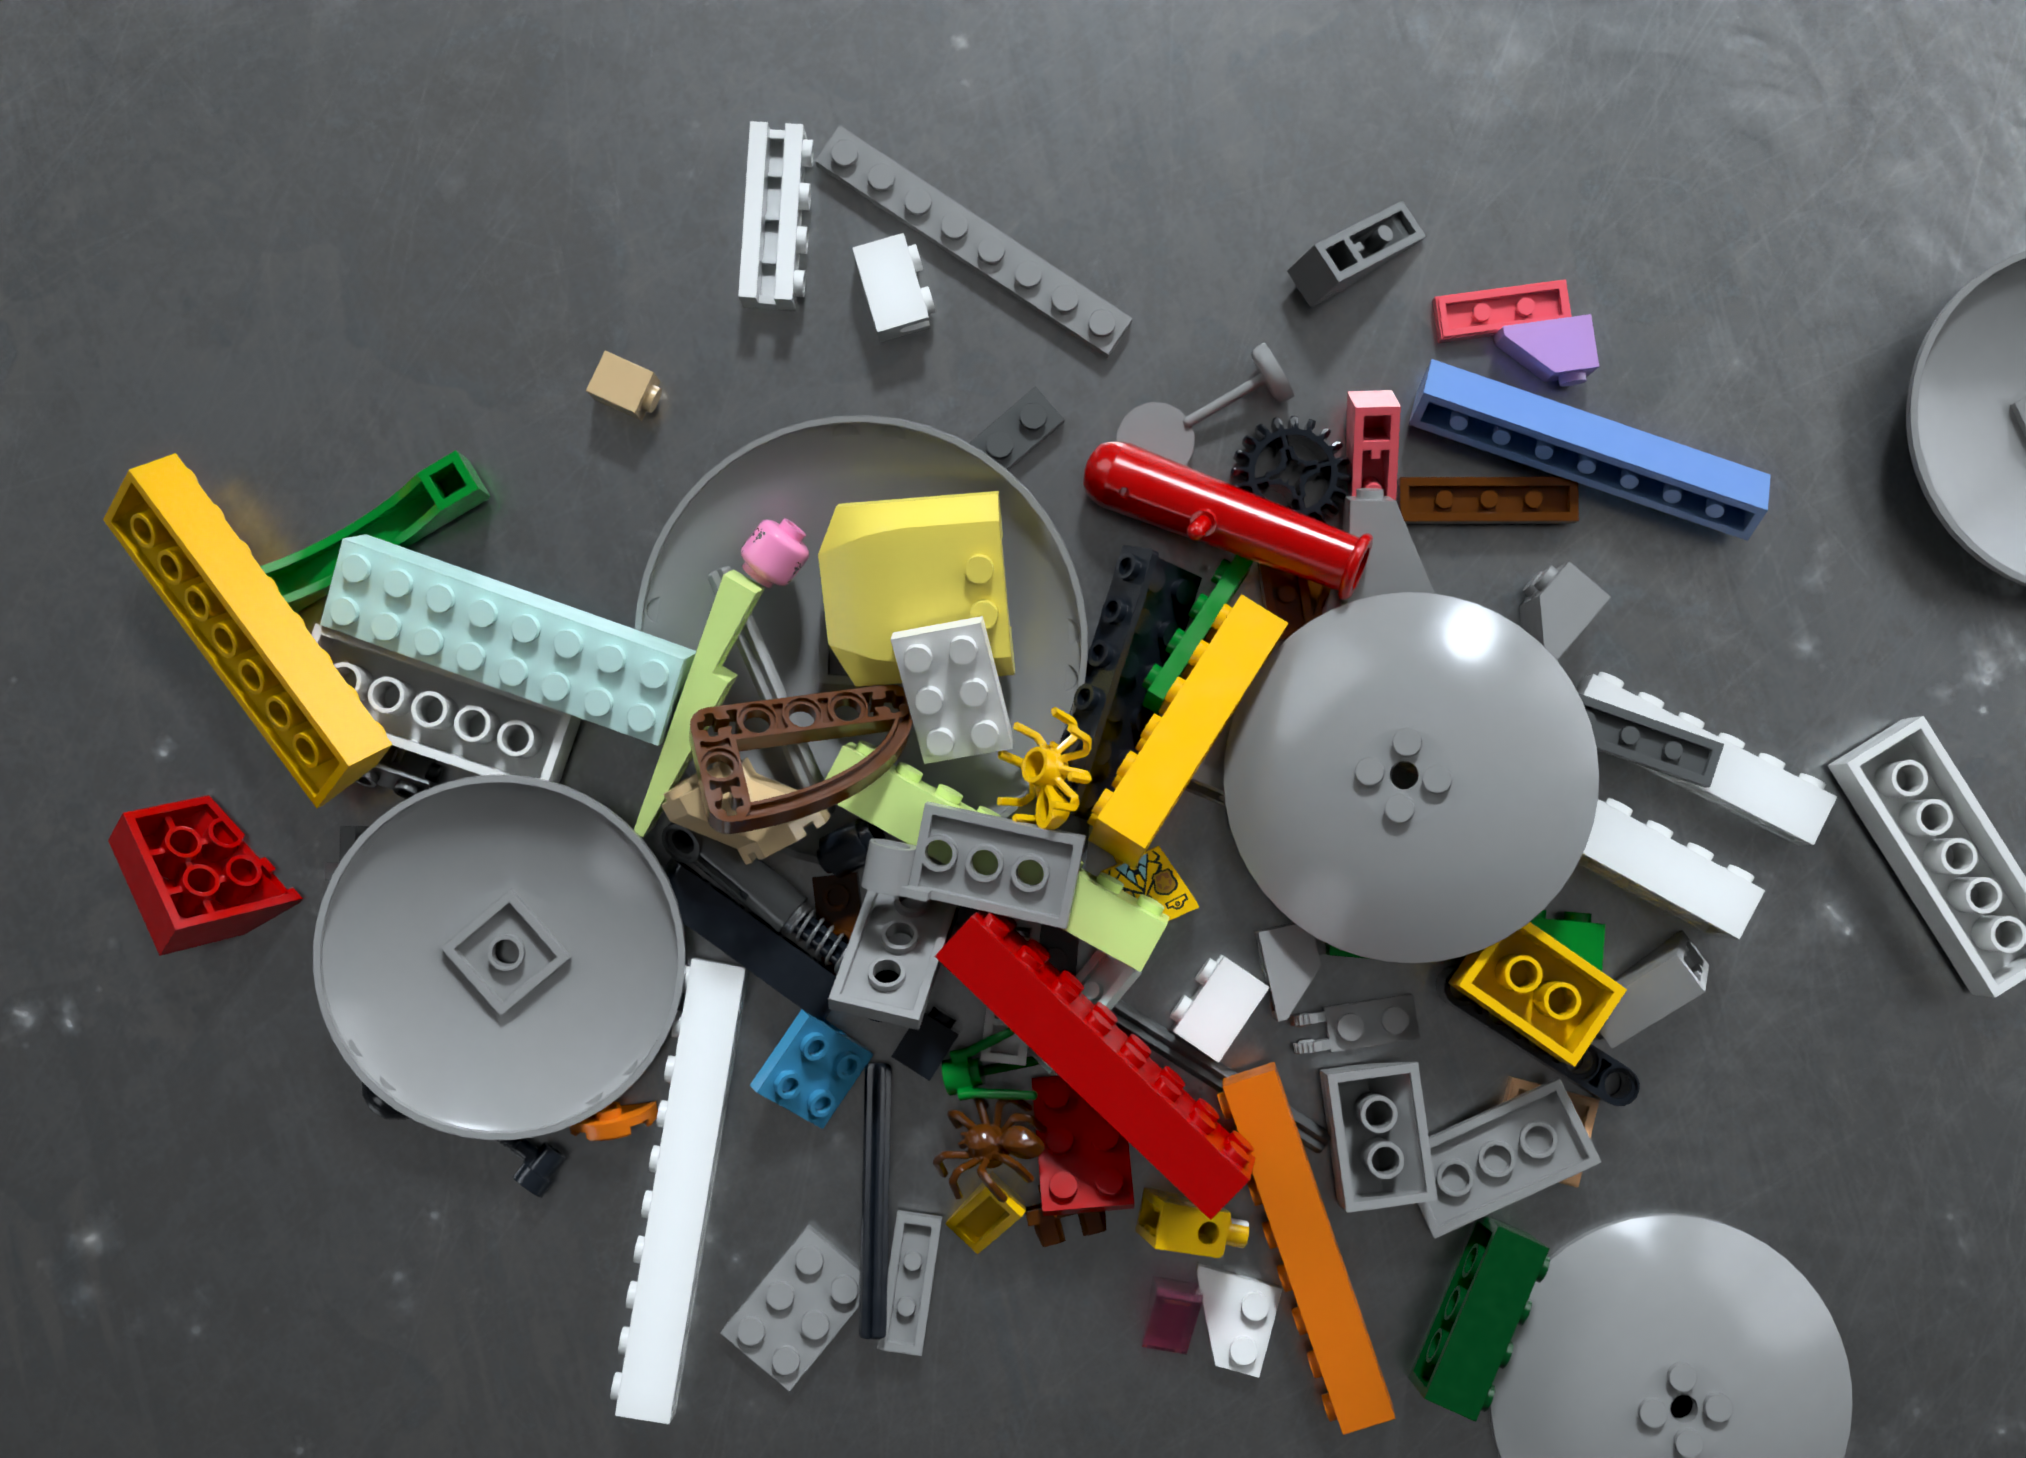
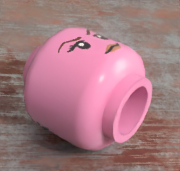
[741,518,809,588]

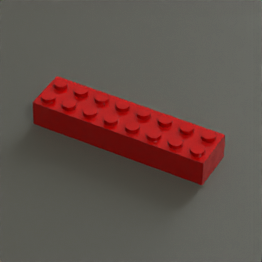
[935,910,1255,1220]

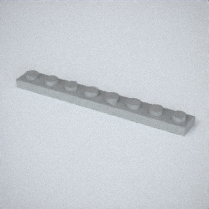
[815,125,1132,358]

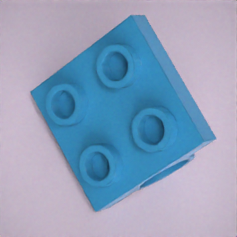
[750,1009,874,1129]

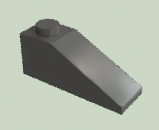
[1287,200,1426,307]

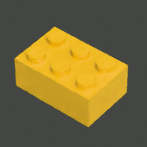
[1448,922,1627,1067]

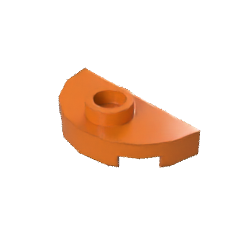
[569,1101,658,1141]

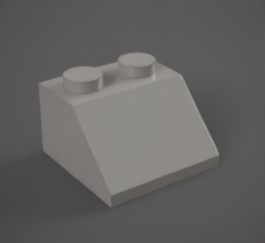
[1519,561,1611,660]

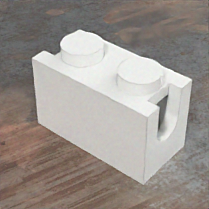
[852,233,936,342]
[1169,954,1270,1063]

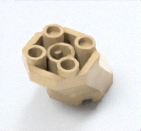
[661,757,831,865]

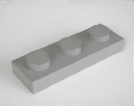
[877,1210,942,1356]

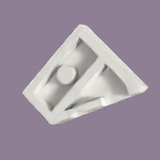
[1195,1263,1282,1378]

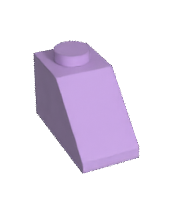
[1493,314,1599,386]

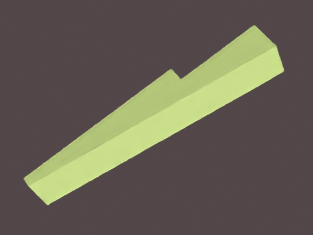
[634,569,765,837]

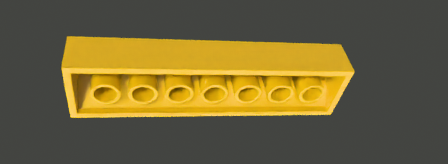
[103,453,392,808]

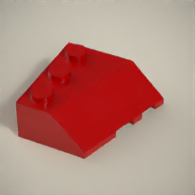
[108,795,303,956]

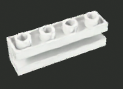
[738,121,814,311]

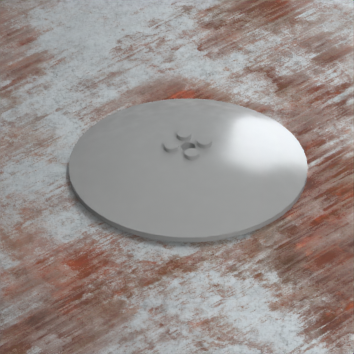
[635,415,1088,868]

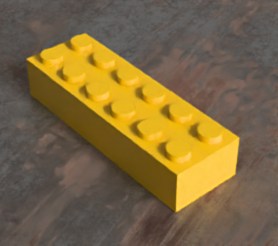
[1087,594,1288,869]

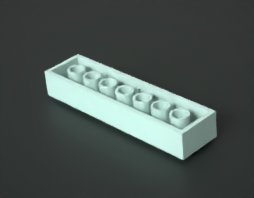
[320,534,696,746]

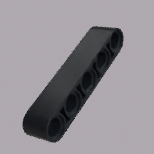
[663,857,837,1021]
[1436,965,1640,1106]

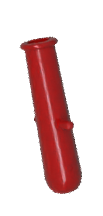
[1083,441,1373,600]

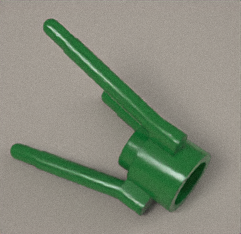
[942,1028,1039,1101]

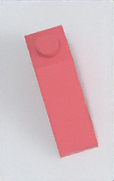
[1346,390,1401,500]

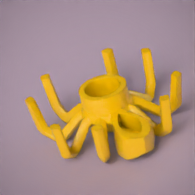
[997,707,1092,830]

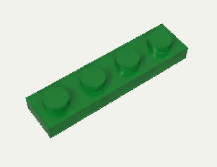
[1141,555,1254,714]

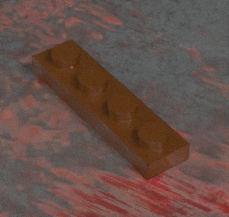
[1397,477,1579,524]

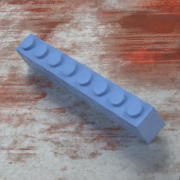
[1409,359,1771,541]

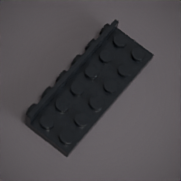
[1057,545,1202,821]

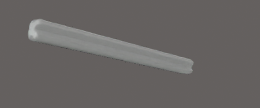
[708,566,836,815]

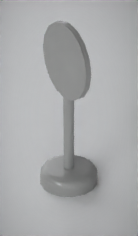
[1116,342,1294,466]

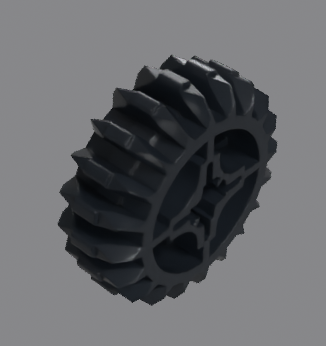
[1230,416,1351,523]

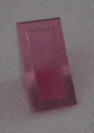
[1142,1276,1203,1355]

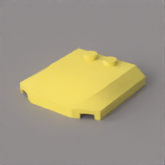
[818,491,1015,687]

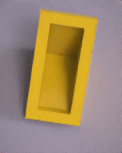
[945,1171,1026,1254]

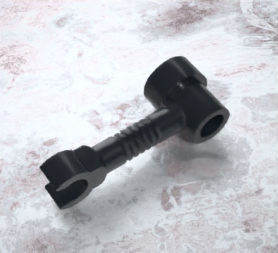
[496,1139,566,1198]

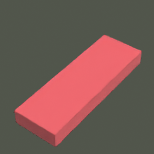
[1432,279,1572,343]

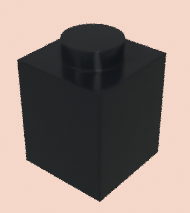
[891,1006,960,1081]

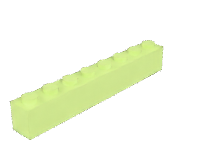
[825,740,1170,972]

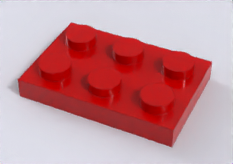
[1031,1076,1135,1216]

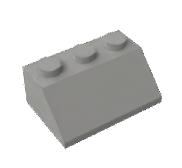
[1319,1062,1438,1213]

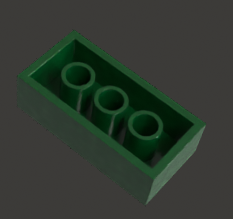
[1408,1215,1550,1422]

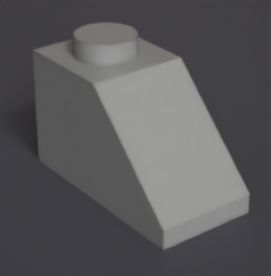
[1254,922,1326,1022]

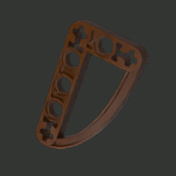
[689,684,913,834]

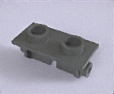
[355,745,443,799]

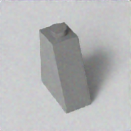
[1341,488,1435,605]
[1596,930,1709,1049]

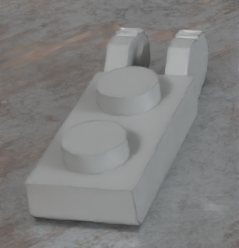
[1289,993,1420,1054]

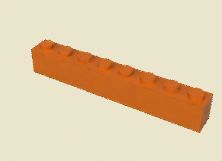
[1217,1062,1396,1435]

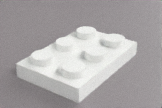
[890,616,1014,764]

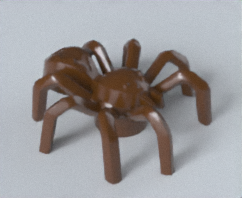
[933,1098,1048,1203]

